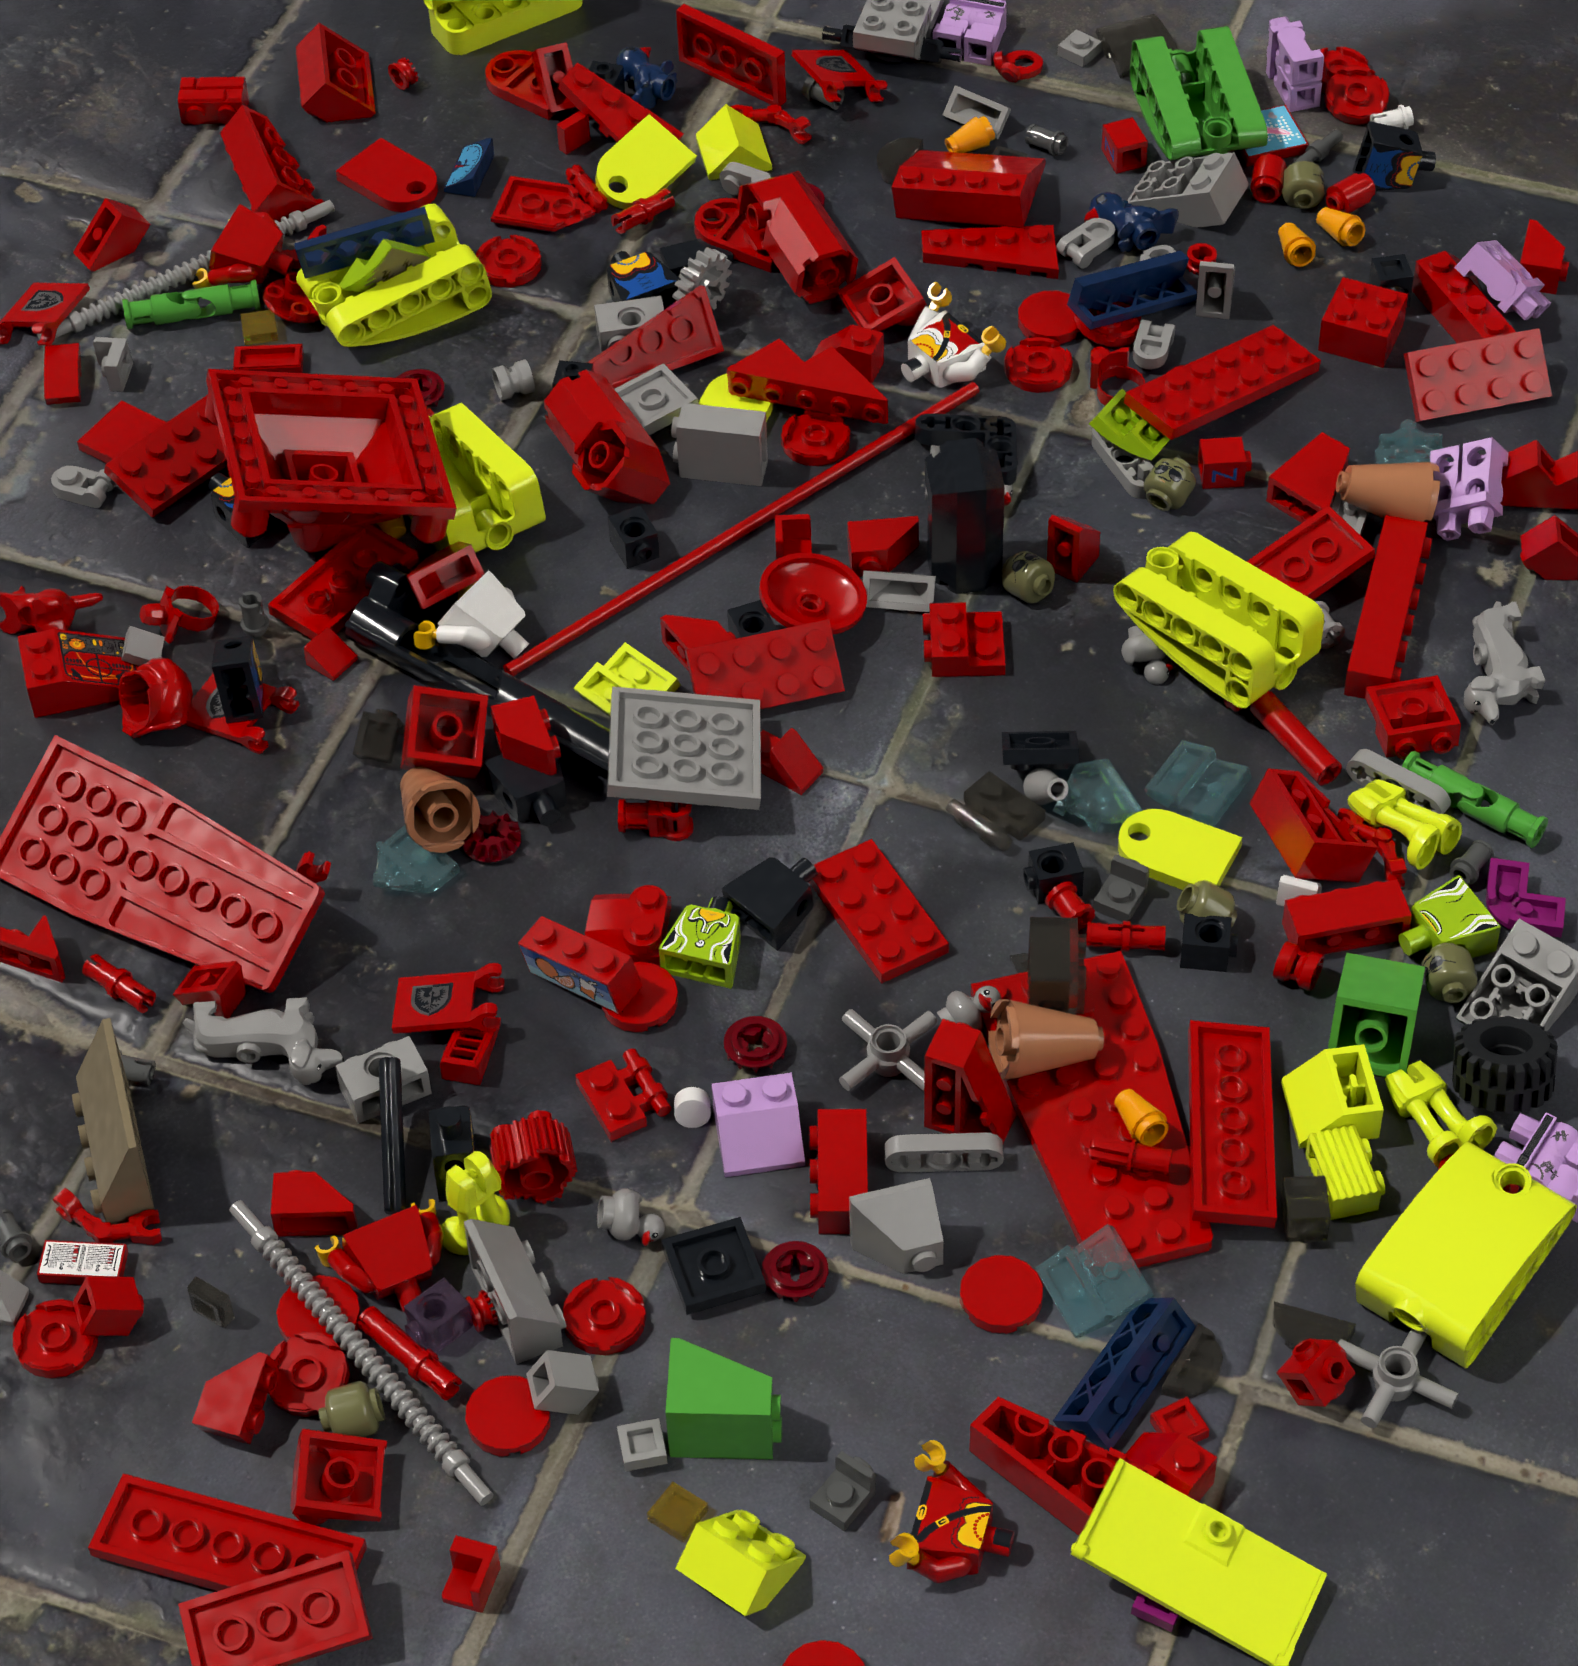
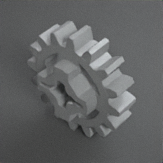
[672,247,732,310]

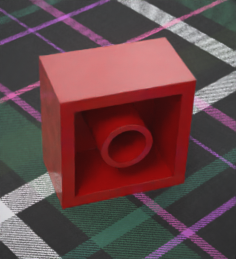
[1318,277,1408,368]
[401,685,488,779]

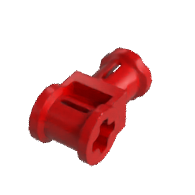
[618,799,694,841]

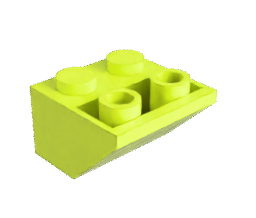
[1281,1044,1384,1149]
[675,1510,806,1616]

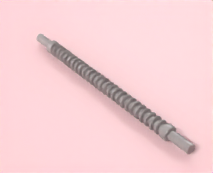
[37,200,335,340]
[229,1200,494,1506]

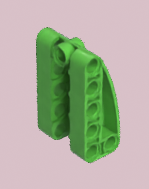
[1130,26,1268,161]

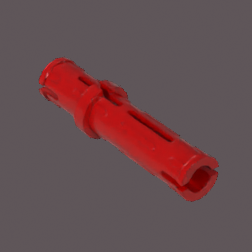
[357,1306,462,1401]

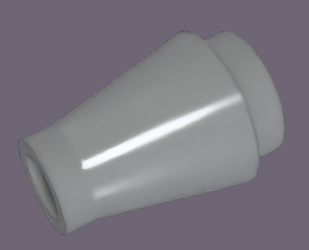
[1023,768,1069,805]

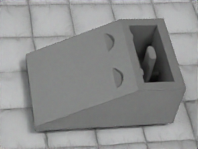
[1127,152,1249,228]
[1456,918,1578,1031]

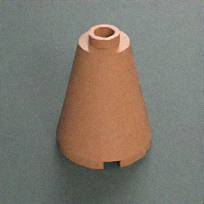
[1336,462,1440,522]
[400,766,481,853]
[988,999,1104,1080]

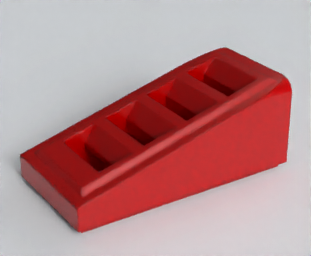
[440,1017,502,1085]

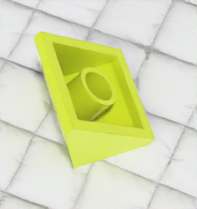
[696,104,772,180]

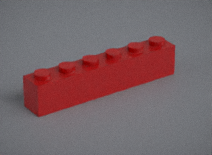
[1344,515,1433,699]

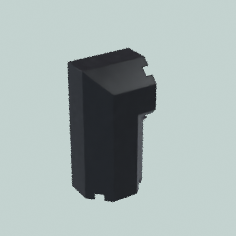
[925,438,1005,594]

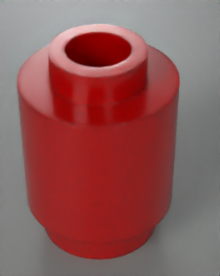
[1250,154,1287,203]
[1326,173,1376,214]

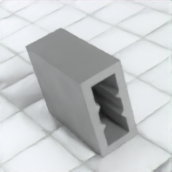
[671,403,768,486]

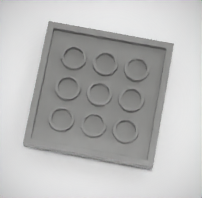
[607,686,761,810]

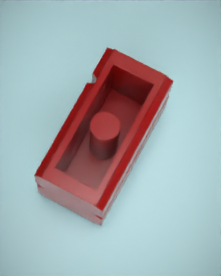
[178,77,249,125]

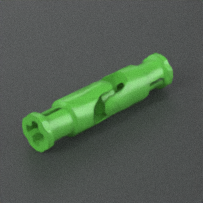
[122,280,261,329]
[1402,751,1548,848]

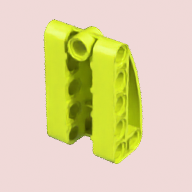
[423,0,582,55]
[296,204,492,347]
[408,403,546,553]
[1113,532,1324,708]
[1355,1141,1577,1369]

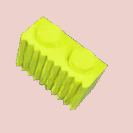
[1306,1124,1385,1220]

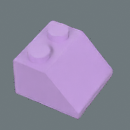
[712,1072,805,1177]

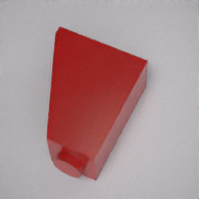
[1266,432,1350,523]

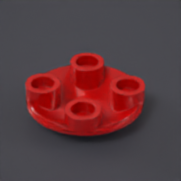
[263,272,320,323]

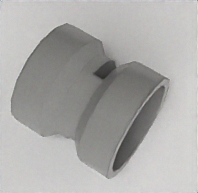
[492,359,535,401]

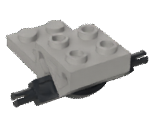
[822,0,963,64]

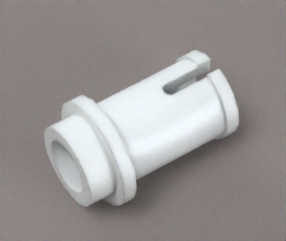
[1370,105,1414,129]

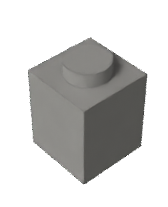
[526,1350,599,1415]

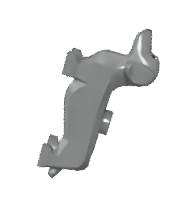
[1463,601,1545,725]
[182,997,344,1085]

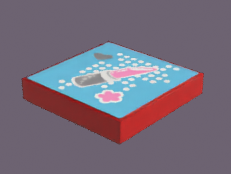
[1238,105,1309,166]

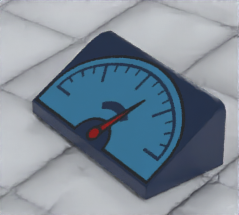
[444,138,494,197]

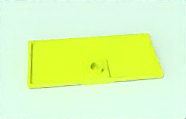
[1070,1458,1327,1666]

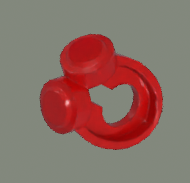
[993,50,1043,83]

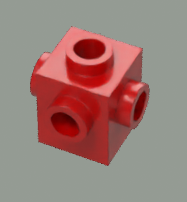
[1276,1338,1356,1407]

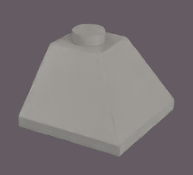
[849,1178,944,1274]

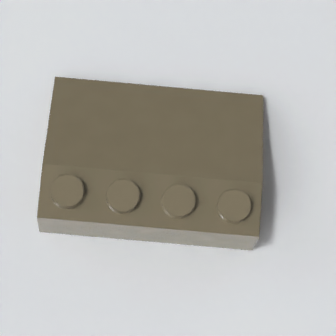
[72,1018,155,1225]

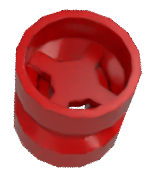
[1273,941,1325,991]

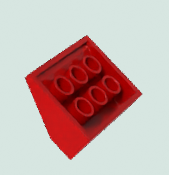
[891,150,1046,227]

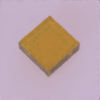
[240,310,278,345]
[647,1482,708,1542]

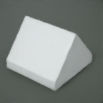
[1276,875,1322,906]

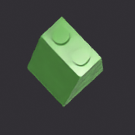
[1328,952,1425,1077]
[666,1338,782,1459]

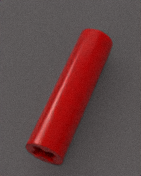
[1250,691,1342,786]

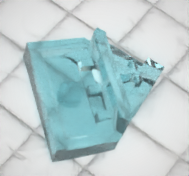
[1375,419,1448,464]
[1053,759,1143,832]
[373,825,461,893]

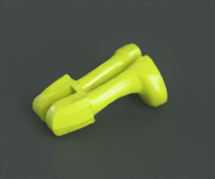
[1347,779,1462,870]
[1385,1060,1497,1167]
[441,1151,510,1255]

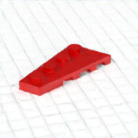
[558,62,684,142]
[921,225,1059,279]
[587,285,724,389]

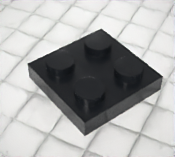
[1002,731,1079,770]
[661,1217,766,1315]

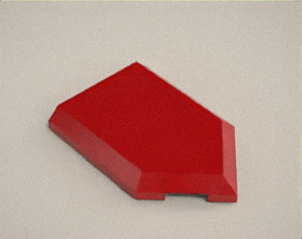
[491,176,595,232]

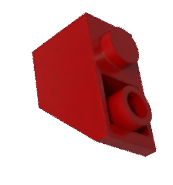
[491,695,561,776]
[192,1352,279,1445]

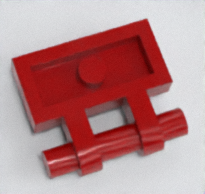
[575,1048,672,1142]

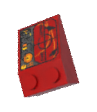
[17,629,138,718]

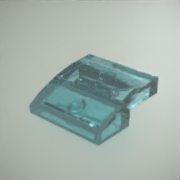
[1144,740,1252,827]
[1035,1224,1154,1338]

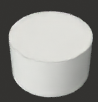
[674,1087,711,1128]

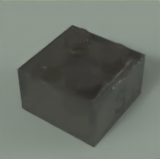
[1027,917,1086,1015]

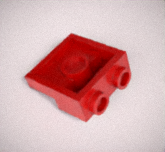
[922,602,1005,677]
[1365,675,1461,760]

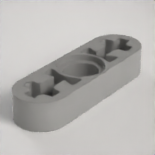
[1092,428,1153,499]
[1346,749,1451,814]
[885,1133,1004,1172]

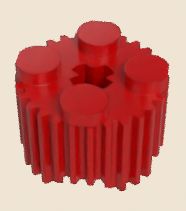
[489,1110,578,1204]

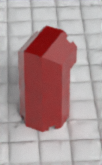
[737,171,858,304]
[544,369,670,504]

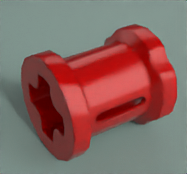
[1045,881,1095,933]

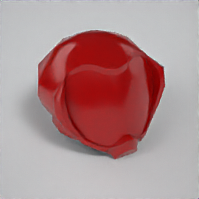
[119,657,193,738]

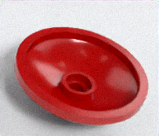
[759,553,867,635]

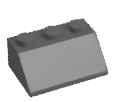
[464,1219,566,1364]

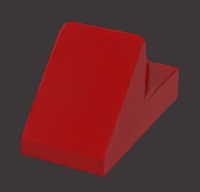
[760,728,823,795]
[0,915,65,983]
[172,961,246,1019]

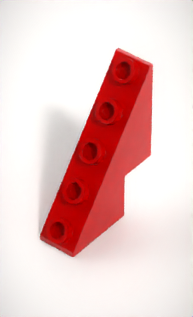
[727,338,888,424]
[1500,440,1578,509]

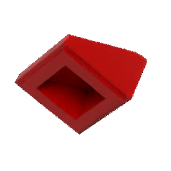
[304,627,358,681]

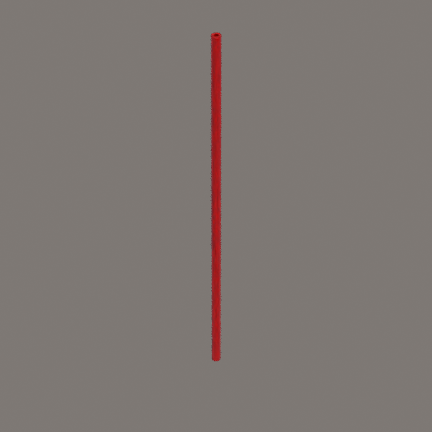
[503,382,980,677]

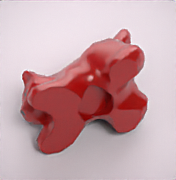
[0,586,103,634]

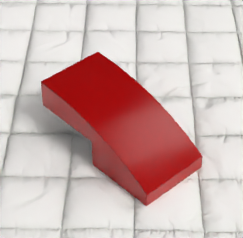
[44,343,82,405]

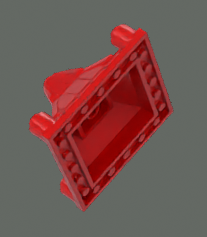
[205,369,457,553]

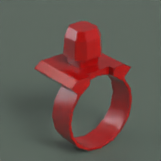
[1090,346,1145,405]
[139,585,219,644]

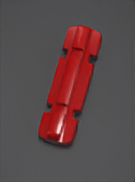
[565,164,609,213]

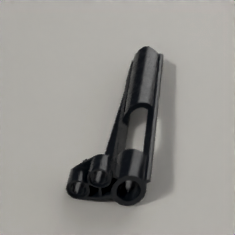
[344,561,610,771]

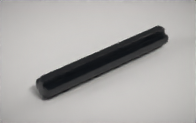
[379,1057,406,1215]

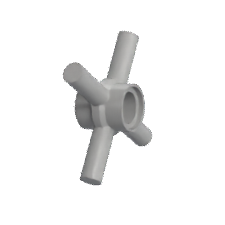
[839,1009,937,1091]
[1338,1328,1459,1428]

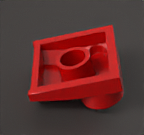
[837,257,927,331]
[585,885,672,966]
[291,1429,387,1525]

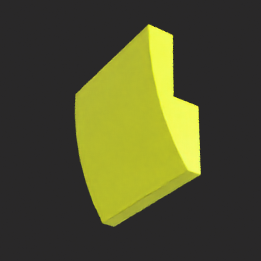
[573,642,681,716]

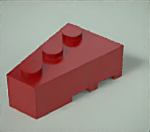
[1249,768,1378,883]
[924,1019,1017,1143]

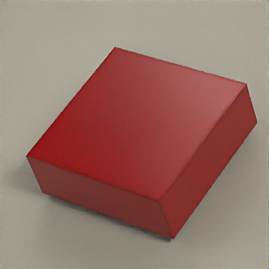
[557,111,591,155]
[1150,1397,1210,1443]

